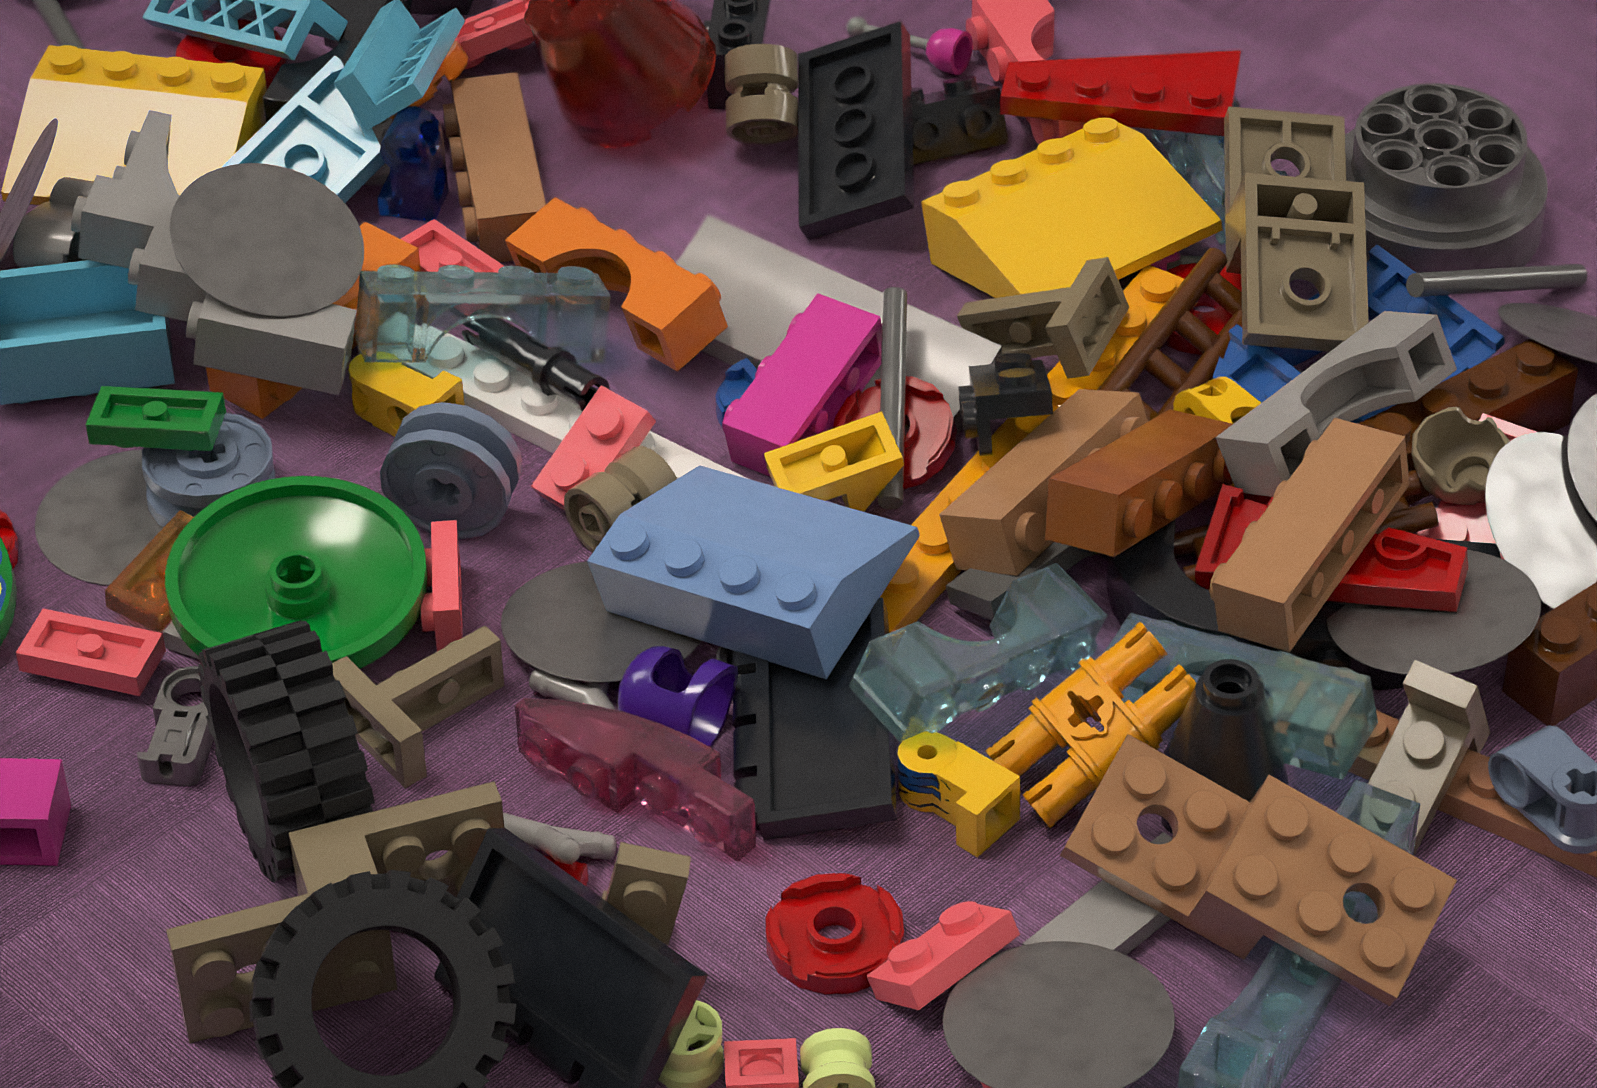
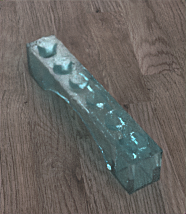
[1178,780,1420,1088]

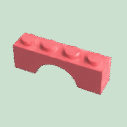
[966,0,1085,144]

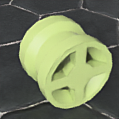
[658,1000,724,1088]
[800,1028,875,1088]

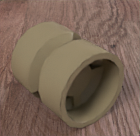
[725,44,798,144]
[564,446,677,553]

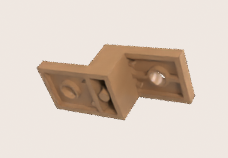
[1060,734,1457,1006]

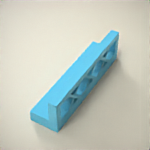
[142,0,348,60]
[334,0,465,130]

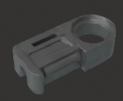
[137,666,214,786]

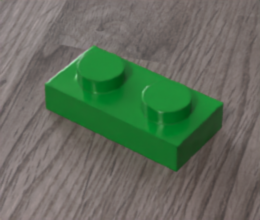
[85,386,226,451]

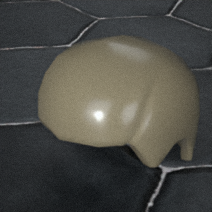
[1412,407,1510,505]

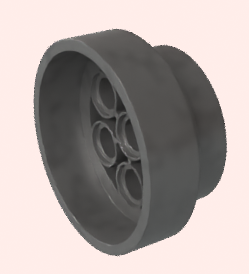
[1345,83,1548,273]

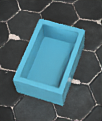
[0,260,175,405]

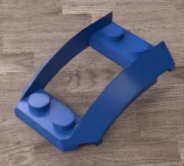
[1213,245,1505,424]

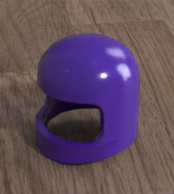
[618,646,738,757]

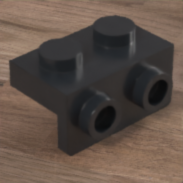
[697,0,771,109]
[912,76,1008,165]
[958,353,1053,456]

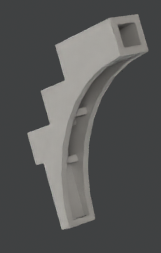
[71,110,357,395]

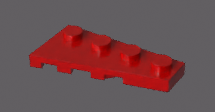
[1000,50,1241,136]
[1195,484,1468,612]

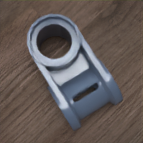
[1488,725,1597,854]

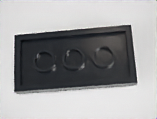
[798,21,914,241]

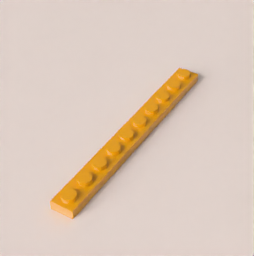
[880,265,1198,651]

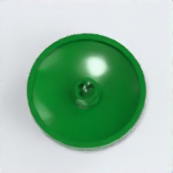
[165,476,428,669]

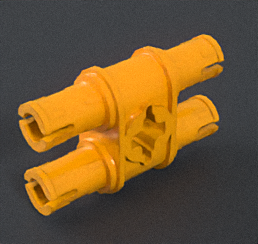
[985,622,1196,828]

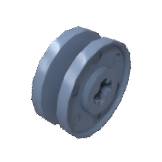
[379,402,523,539]
[142,413,276,535]

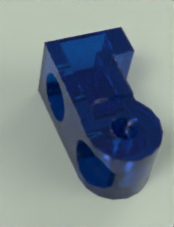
[377,106,449,222]

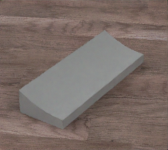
[676,214,1002,435]

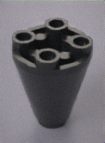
[1161,659,1289,834]

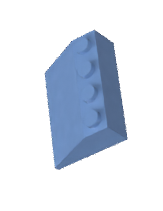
[587,465,920,679]

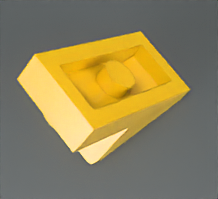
[764,411,904,512]

